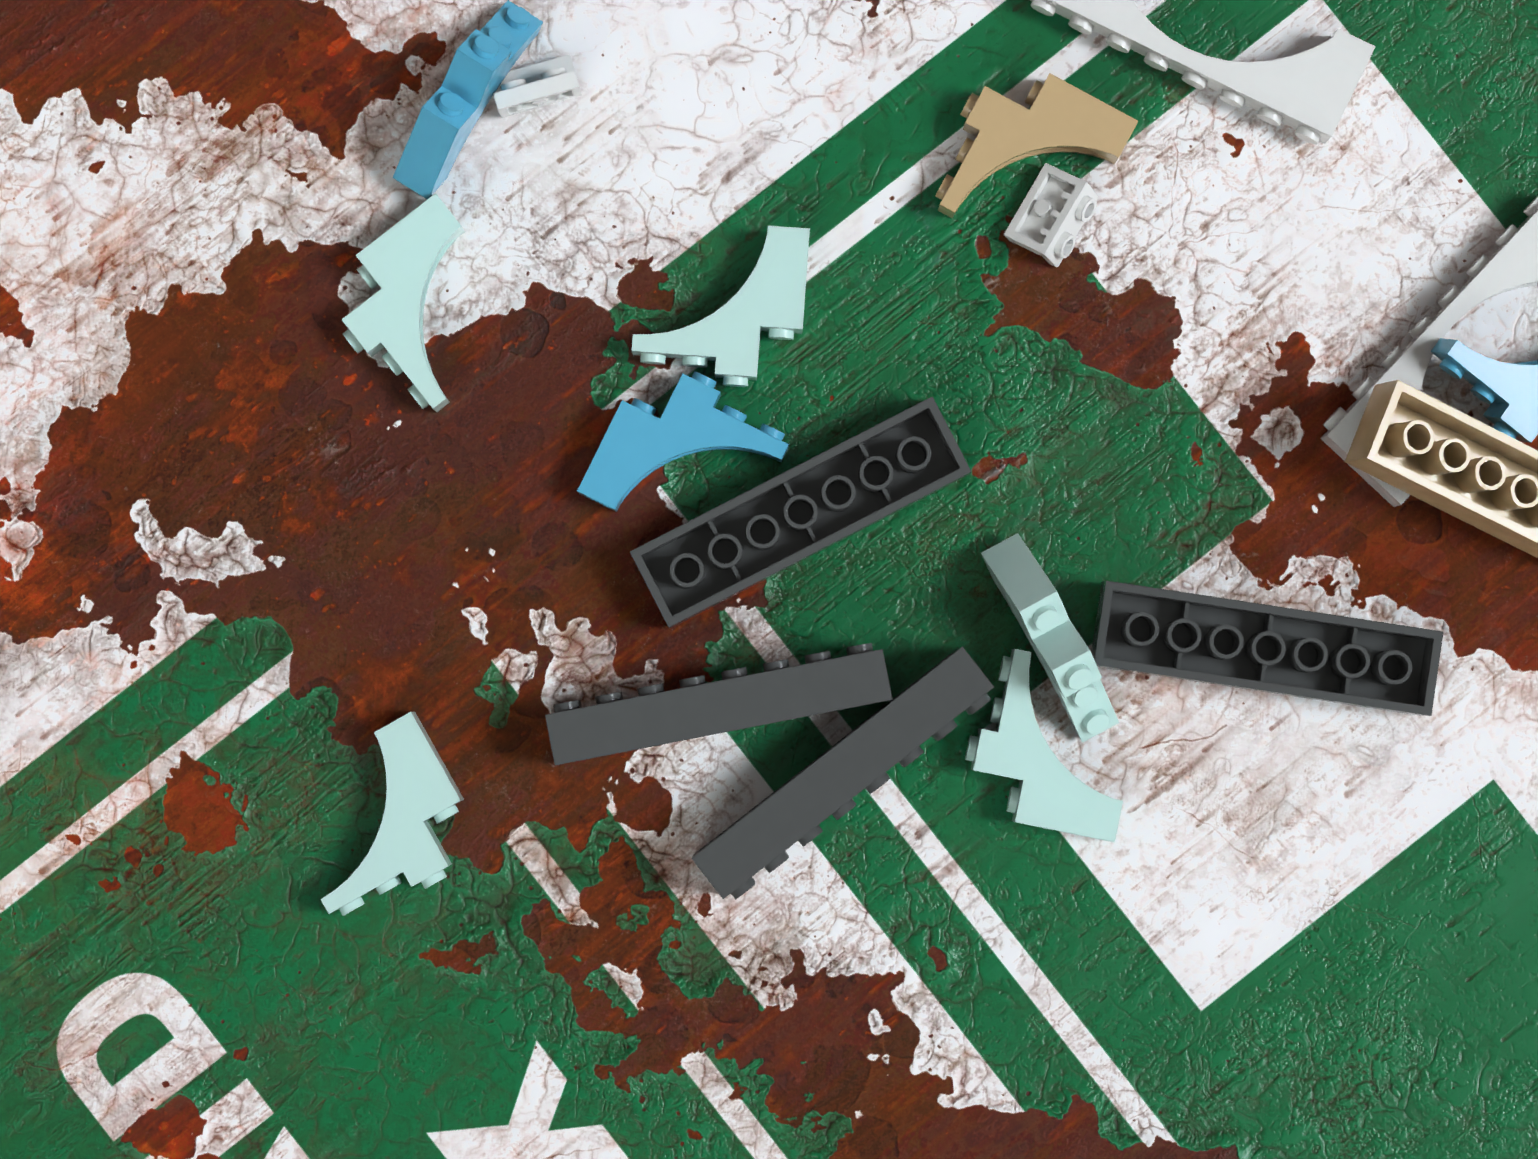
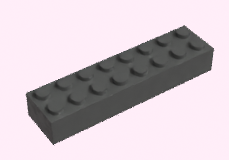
[630,396,971,628]
[1091,580,1443,716]
[545,643,893,765]
[691,646,994,900]

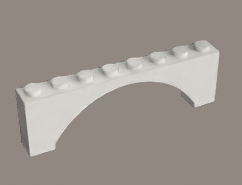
[1030,0,1376,145]
[1320,196,1538,507]

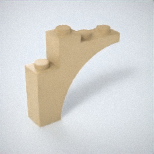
[935,73,1138,218]

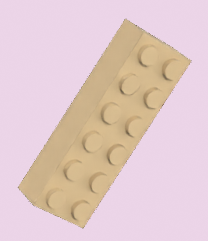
[1345,380,1538,558]

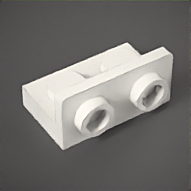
[493,55,582,118]
[1004,163,1098,267]

